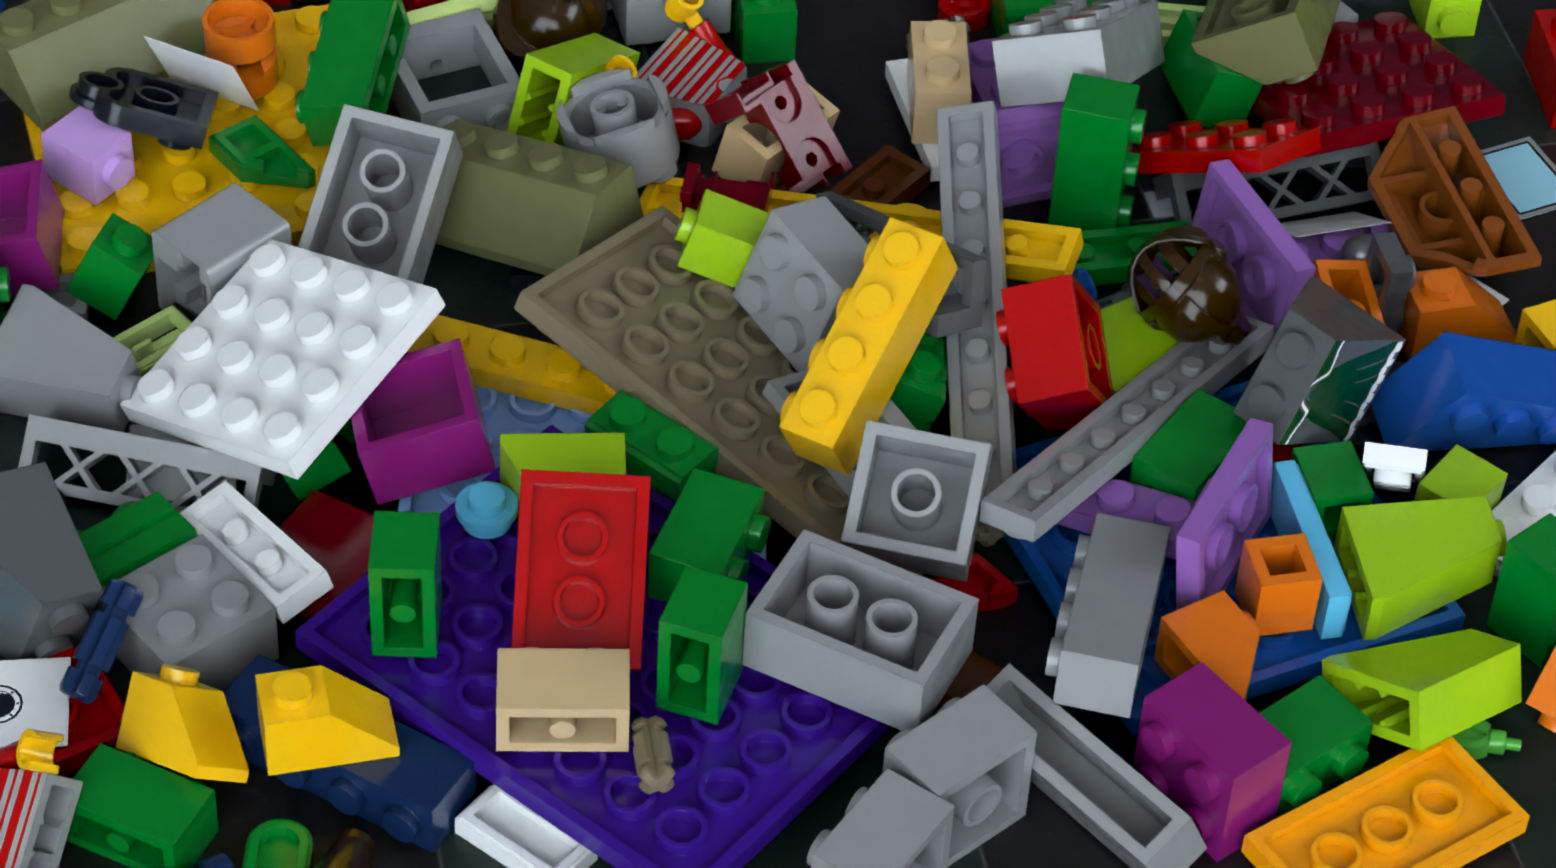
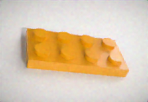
[1241,736,1530,868]

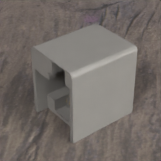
[151,183,292,317]

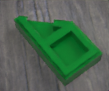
[209,115,316,188]

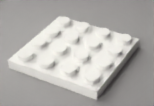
[120,239,446,480]

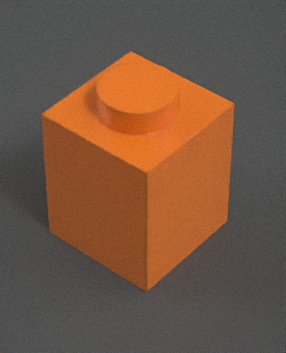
[1235,533,1323,636]

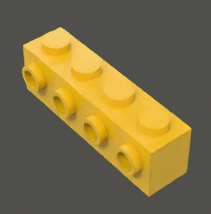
[779,217,958,477]

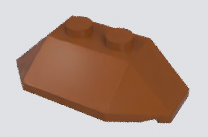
[1367,106,1542,277]

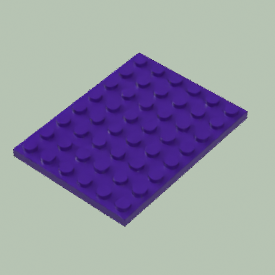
[295,425,892,868]

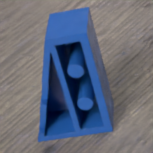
[1371,332,1556,451]

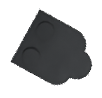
[69,67,219,150]

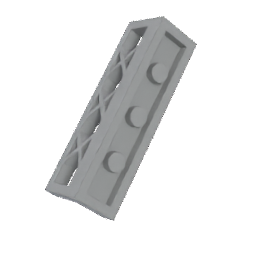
[18,414,276,513]

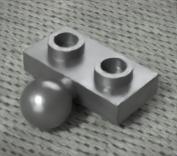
[1340,232,1416,333]

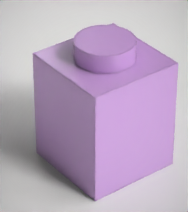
[41,106,136,205]

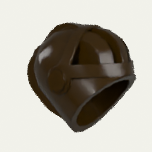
[493,0,608,65]
[1127,225,1252,345]

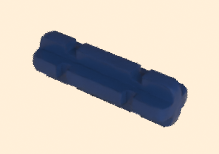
[59,579,143,704]

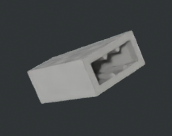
[0,284,142,432]

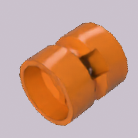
[202,0,279,100]

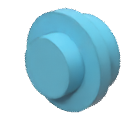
[455,481,518,539]

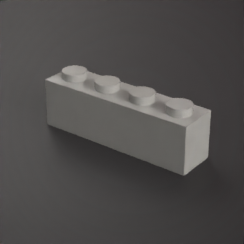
[1045,513,1171,718]
[986,663,1207,868]

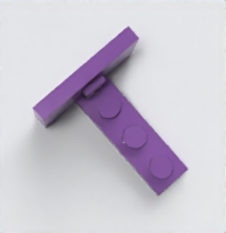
[967,38,1064,208]
[1191,159,1418,354]
[1057,417,1273,610]

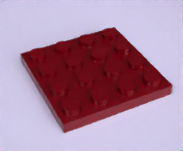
[1251,12,1505,157]

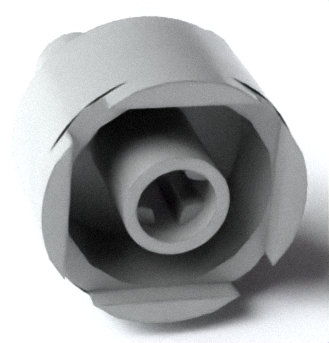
[556,69,680,188]

